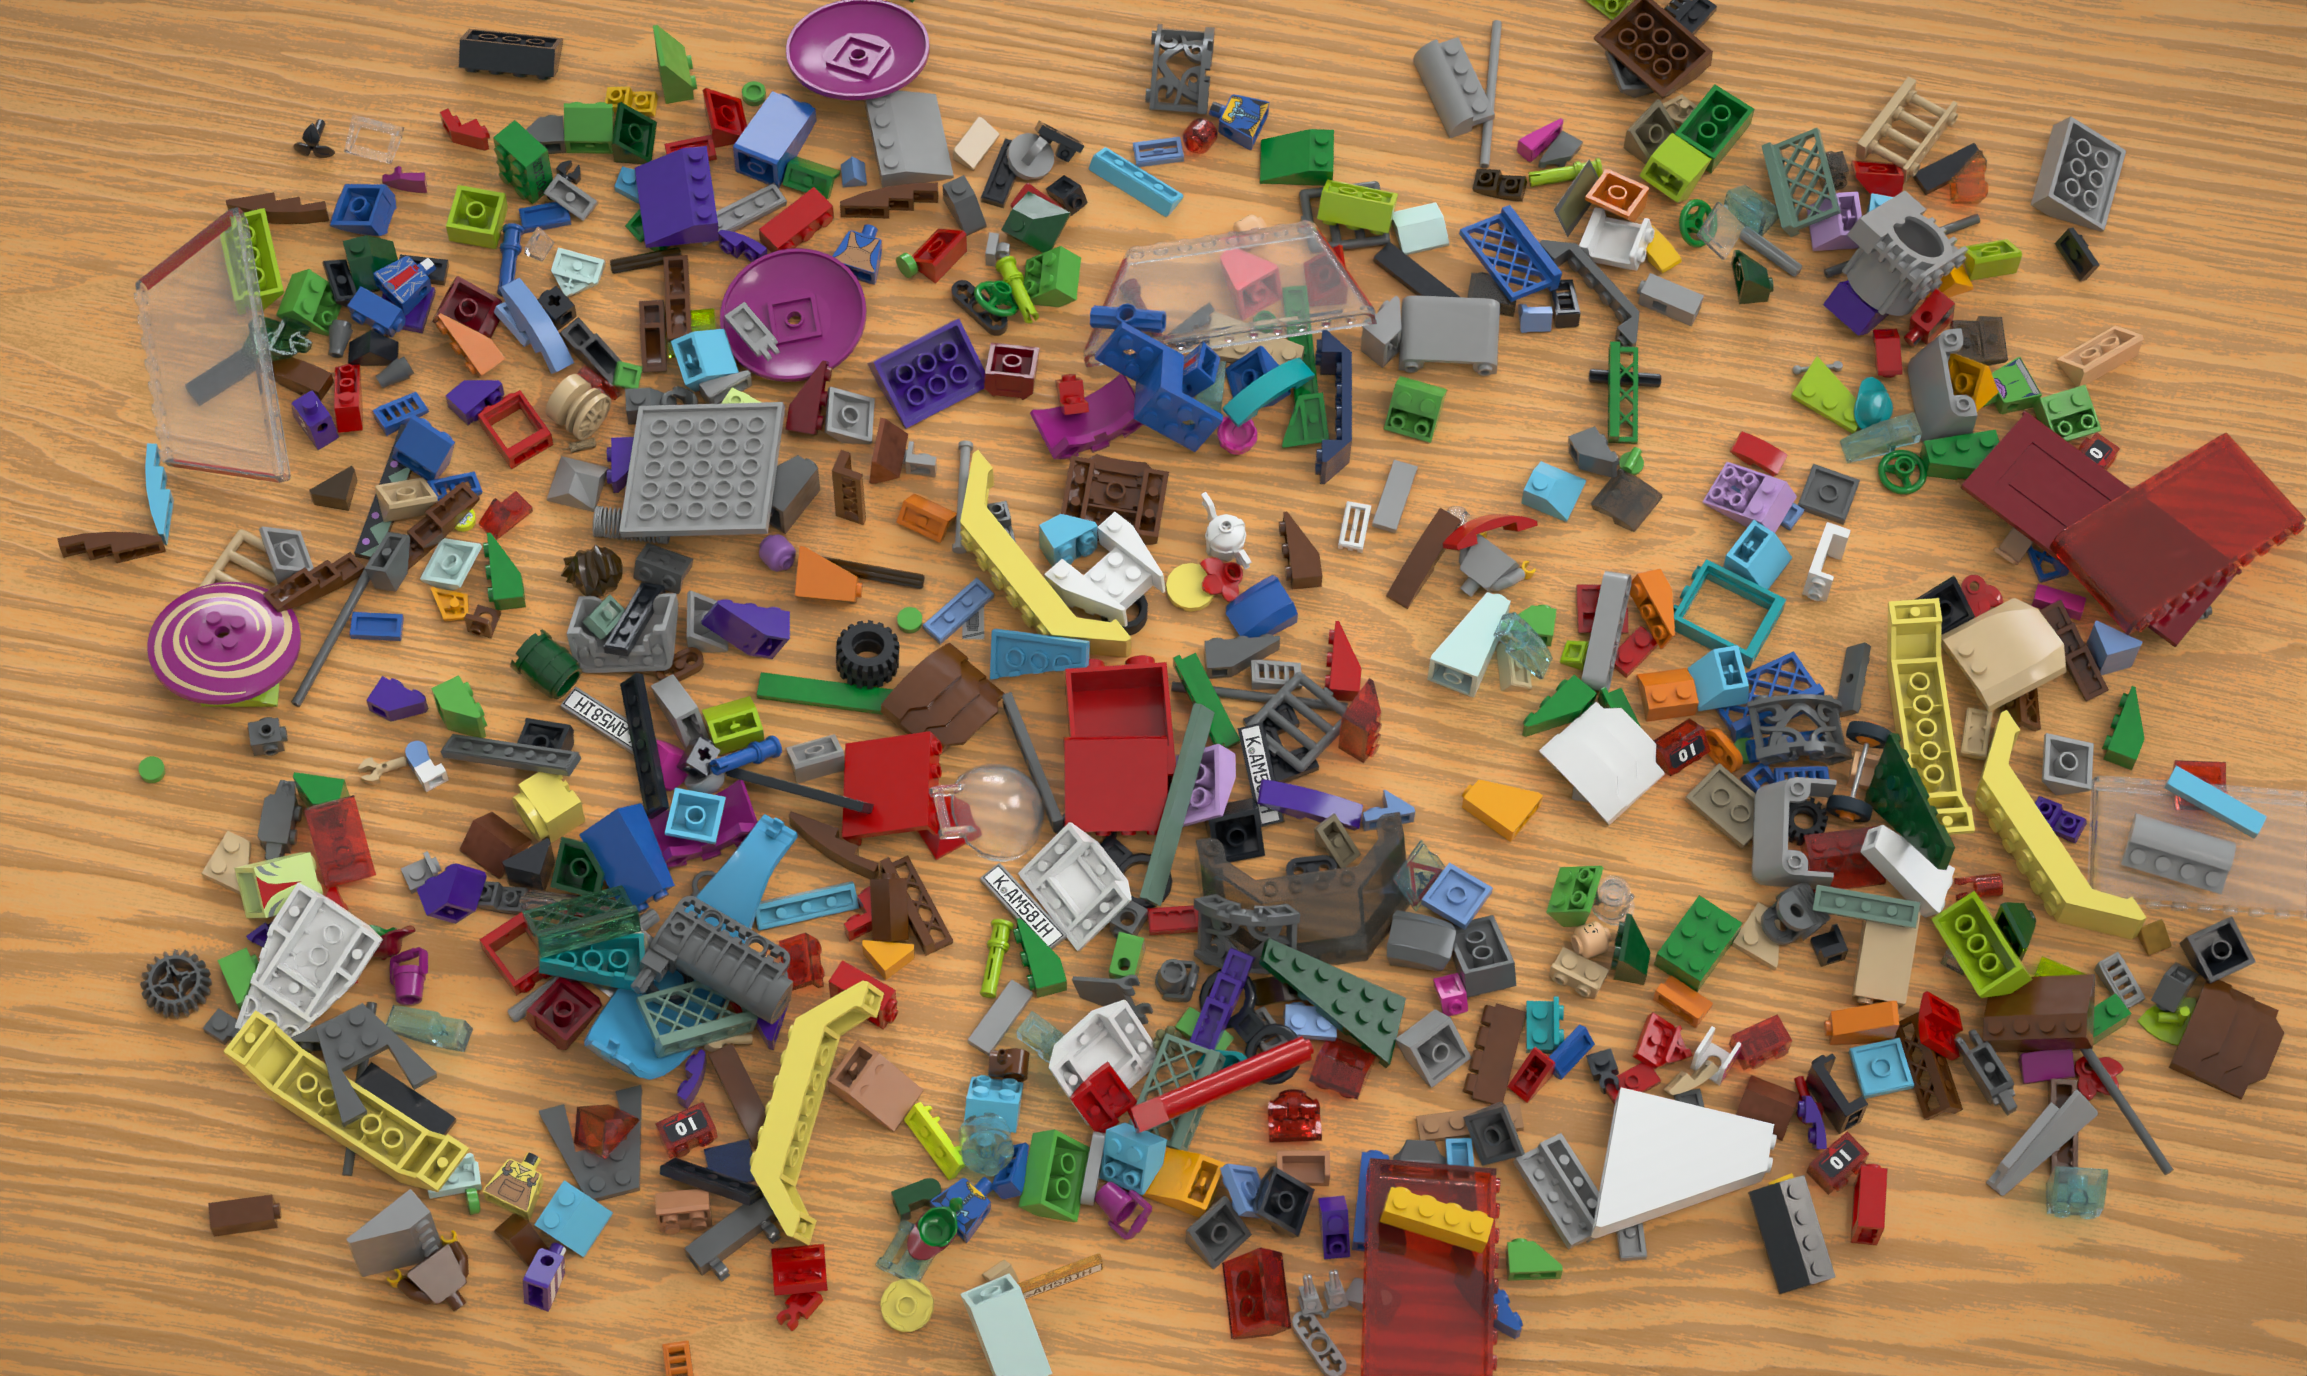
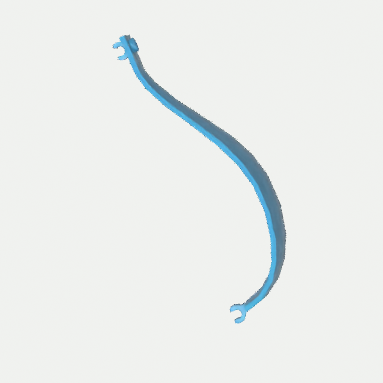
[584,814,798,1080]

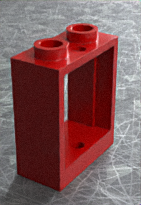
[478,390,554,469]
[479,911,553,996]
[828,960,898,1030]
[1851,1164,1888,1246]

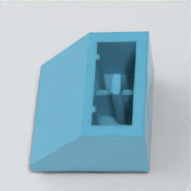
[671,329,739,392]
[1039,514,1098,567]
[1723,520,1792,590]
[1688,645,1749,711]
[964,1075,1024,1133]
[1099,1123,1167,1195]

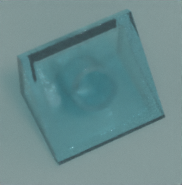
[1722,185,1779,236]

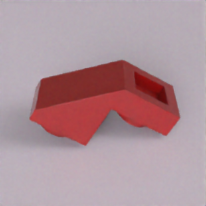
[440,108,490,151]
[1872,328,1903,378]
[1055,374,1089,415]
[844,886,872,942]

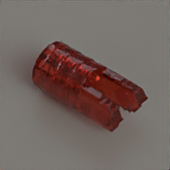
[577,366,621,400]
[1954,873,2003,901]

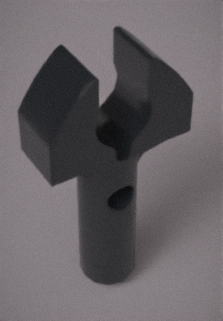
[546,160,581,201]

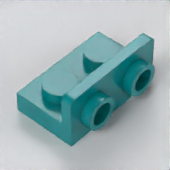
[1526,996,1564,1054]

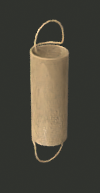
[562,437,603,453]

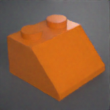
[1585,168,1650,222]
[1636,668,1699,722]

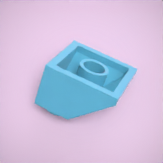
[1521,461,1586,522]
[665,788,726,844]

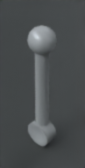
[1792,361,1843,375]

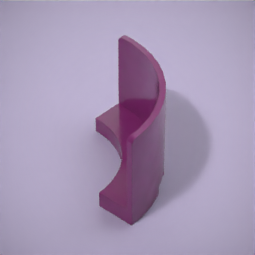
[1030,374,1144,459]
[648,780,758,868]

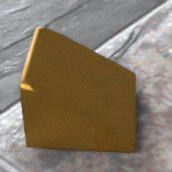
[2137,919,2172,957]

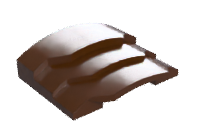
[1061,454,1169,545]
[881,643,1005,753]
[2169,980,2284,1100]

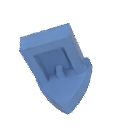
[1518,304,1553,333]

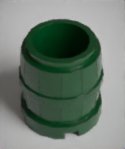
[510,629,582,700]

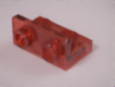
[779,933,825,991]

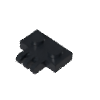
[1664,0,1717,35]

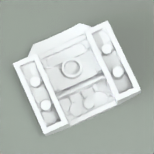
[1539,702,1665,825]

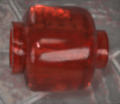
[1182,118,1218,154]

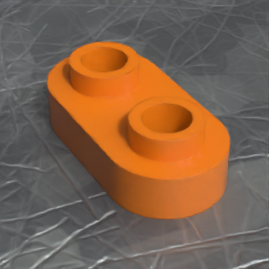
[1701,728,1743,773]

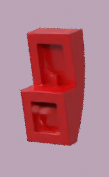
[1730,431,1788,477]

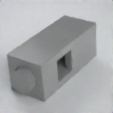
[1637,273,1704,327]

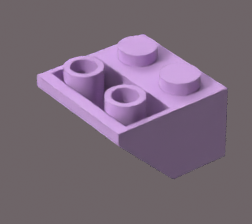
[1806,192,1862,251]

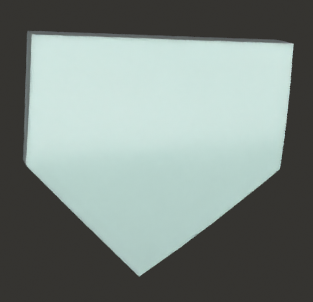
[551,247,606,297]
[428,1153,482,1199]

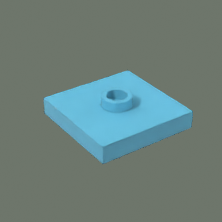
[1848,1038,1914,1099]

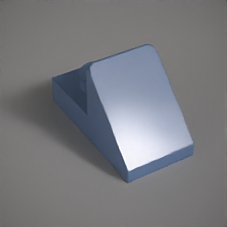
[1362,790,1415,831]

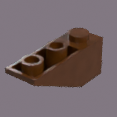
[1279,511,1323,590]

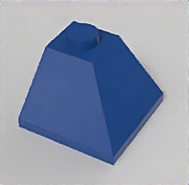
[1225,346,1291,407]

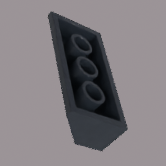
[459,29,563,80]
[1748,1175,1836,1294]

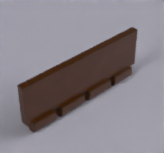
[1463,1003,1526,1105]

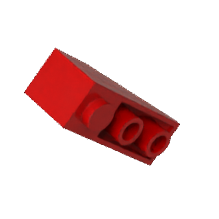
[334,364,363,433]
[1324,621,1362,702]

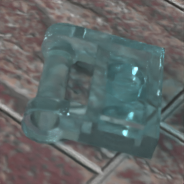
[875,1219,935,1282]

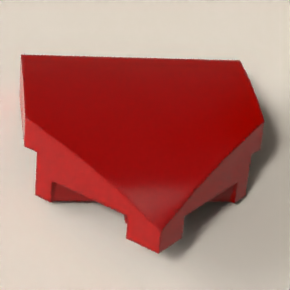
[1632,1012,1693,1069]

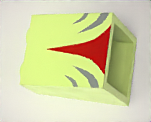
[234,852,323,918]

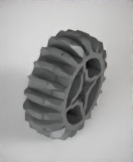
[140,949,212,1019]

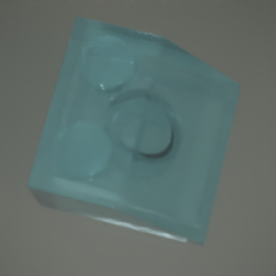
[2046,1166,2108,1219]

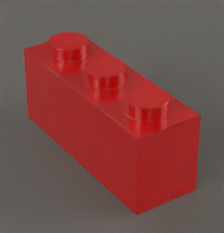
[759,187,834,253]

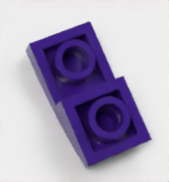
[718,230,767,262]
[2035,796,2087,844]
[677,1049,707,1109]
[1797,1096,1827,1149]

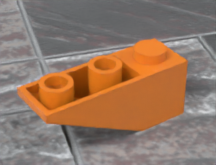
[435,313,505,378]
[1630,568,1675,649]

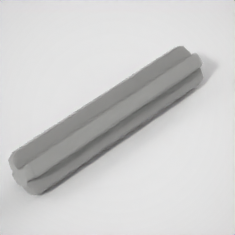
[1739,226,1802,277]

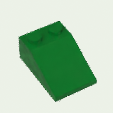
[1260,129,1334,186]

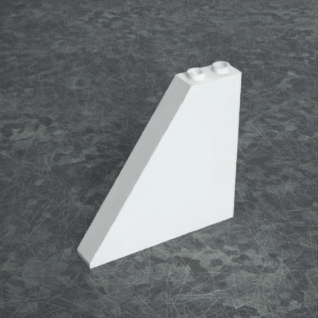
[1591,1088,1777,1238]

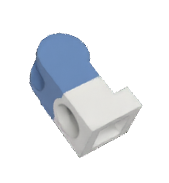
[405,741,448,792]

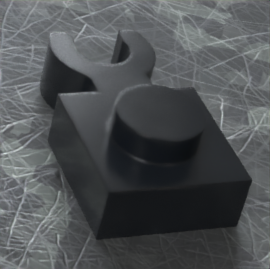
[1586,1048,1620,1094]

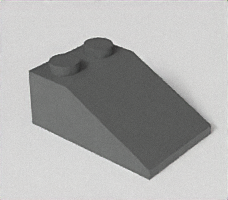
[1452,915,1517,997]

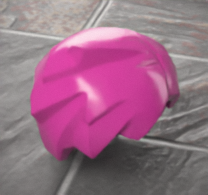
[1217,416,1257,455]

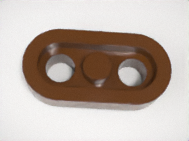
[656,647,704,682]

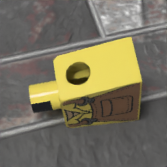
[483,1152,544,1221]

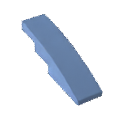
[499,278,574,374]

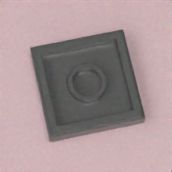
[1798,464,1860,525]

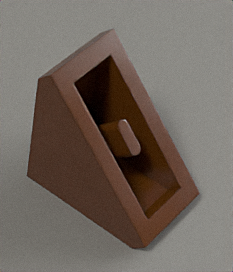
[494,1213,549,1267]

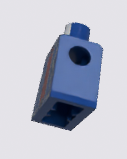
[373,256,436,316]
[1182,342,1220,398]

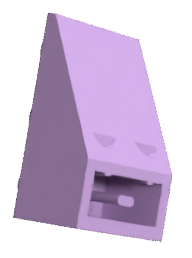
[1703,462,1797,533]

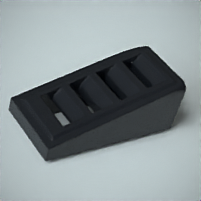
[1549,279,1581,328]

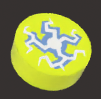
[455,509,476,532]

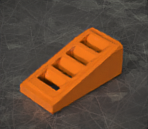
[662,1341,694,1376]

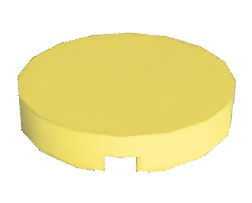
[1166,563,1215,612]
[881,1279,934,1332]

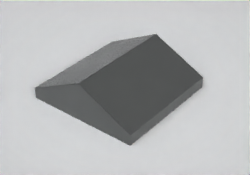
[1605,50,1654,98]

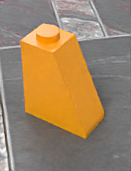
[1462,779,1543,842]

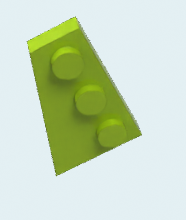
[1791,356,1859,434]

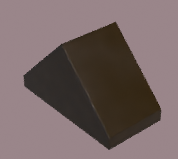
[309,466,358,511]

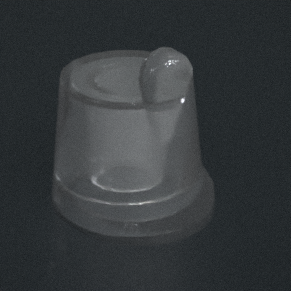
[1592,876,1635,925]

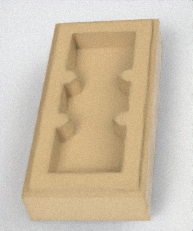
[1960,707,1993,761]

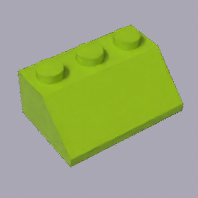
[1317,179,1398,235]

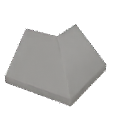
[547,456,609,512]

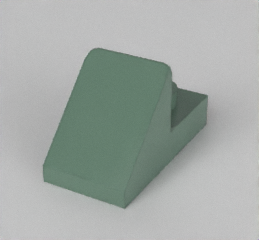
[583,594,625,640]

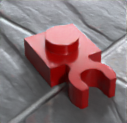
[776,1292,824,1332]

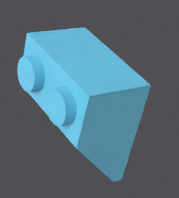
[534,1180,613,1257]

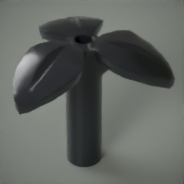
[293,119,335,158]

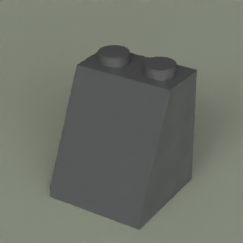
[769,455,820,534]

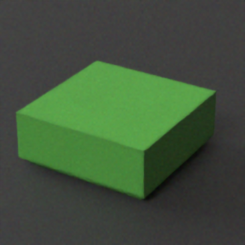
[612,361,643,389]

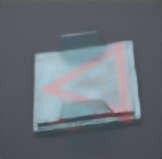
[1392,840,1445,911]

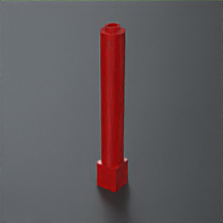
[1127,1036,1314,1133]

